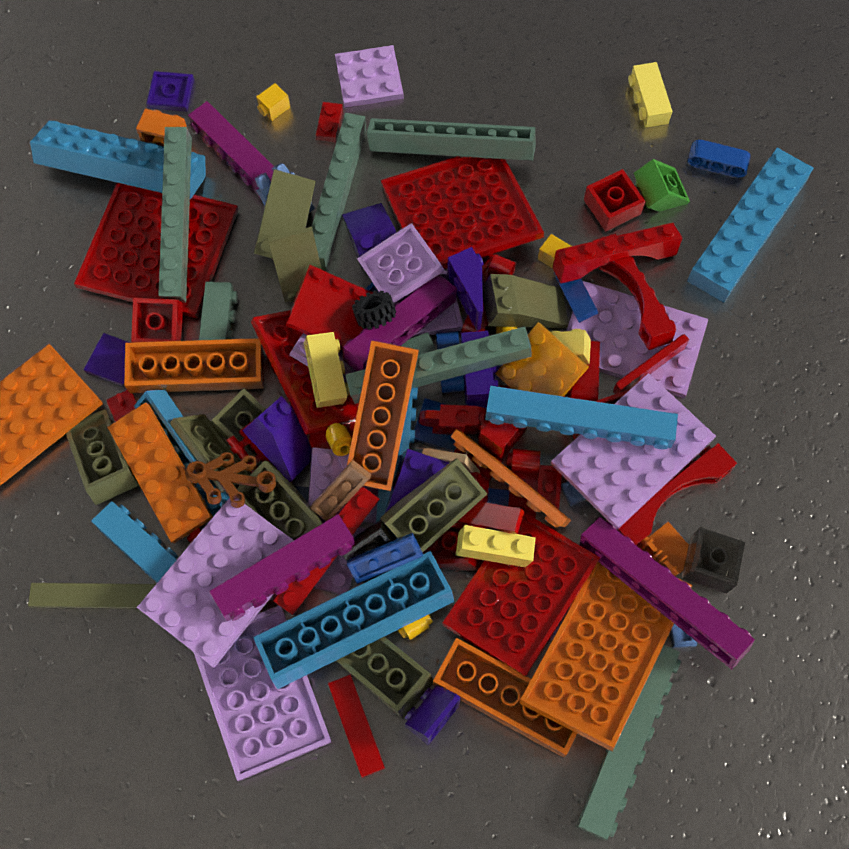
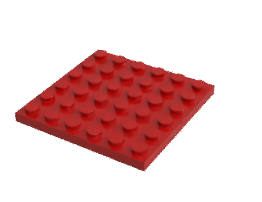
[381,156,544,269]
[74,183,239,318]

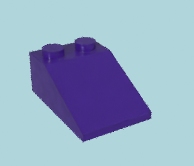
[342,203,396,269]
[447,247,484,331]
[243,396,312,482]
[384,449,449,514]
[405,685,461,745]

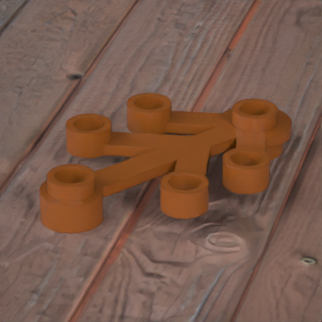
[185,452,276,508]

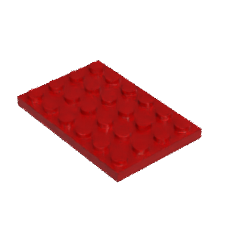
[251,310,359,435]
[442,512,600,677]

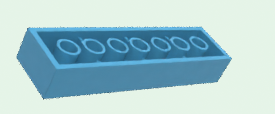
[30,120,206,199]
[687,148,814,303]
[253,551,454,689]

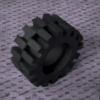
[352,290,396,329]

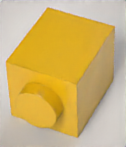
[256,83,290,121]
[538,234,572,268]

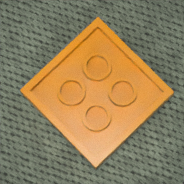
[495,322,589,397]

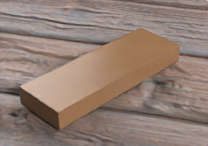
[310,460,372,521]

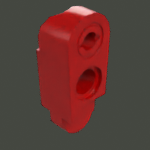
[418,404,487,435]

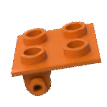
[637,522,699,577]

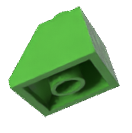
[633,159,690,212]

